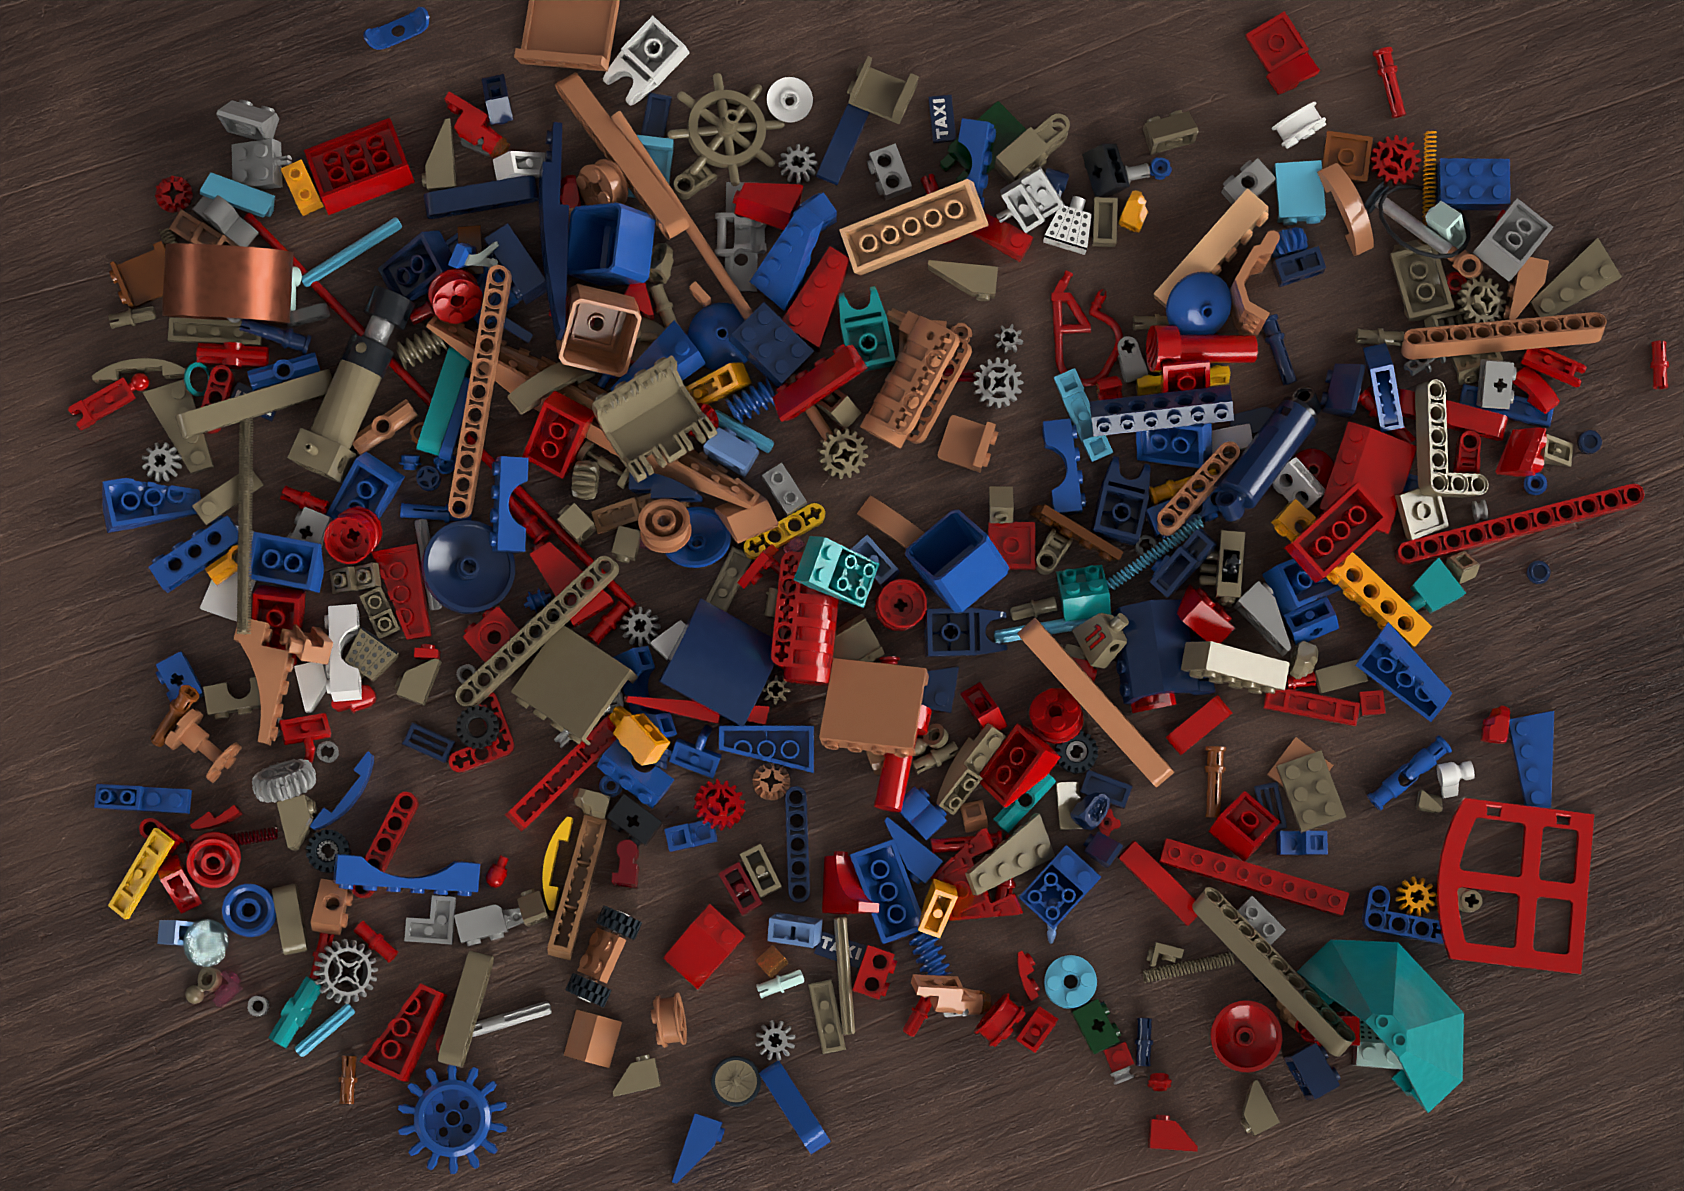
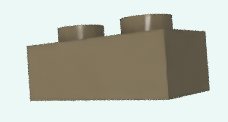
[1092,197,1118,247]

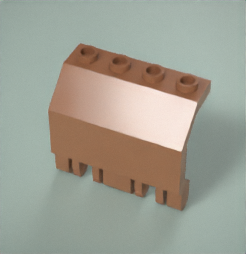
[1230,230,1280,338]

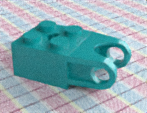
[838,286,896,372]

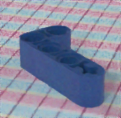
[1362,886,1444,944]
[759,1060,831,1154]

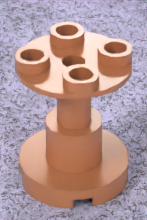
[165,708,242,783]

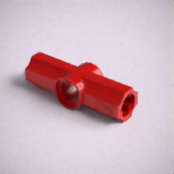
[196,342,269,369]

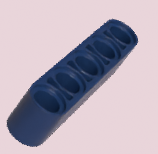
[423,176,539,219]
[785,786,810,903]

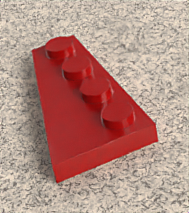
[371,544,432,640]

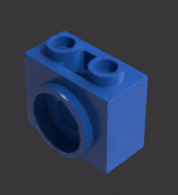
[793,192,837,233]

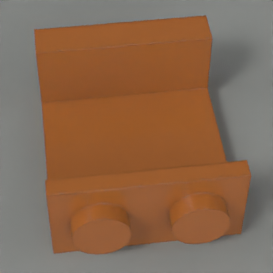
[109,241,166,309]

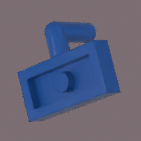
[669,725,722,779]

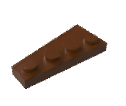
[1029,504,1124,562]

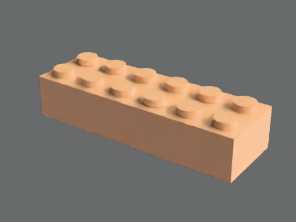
[839,179,989,275]
[1154,188,1269,308]

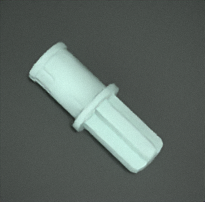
[756,970,804,999]

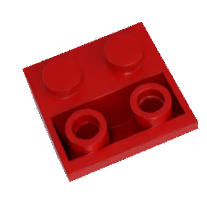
[1177,585,1235,644]

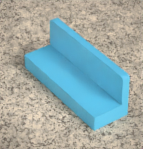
[200,172,275,217]

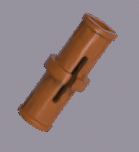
[338,1056,358,1104]

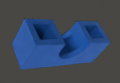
[597,739,674,809]

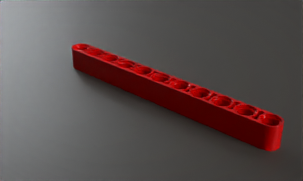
[1395,484,1645,565]

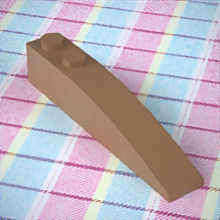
[547,815,607,961]

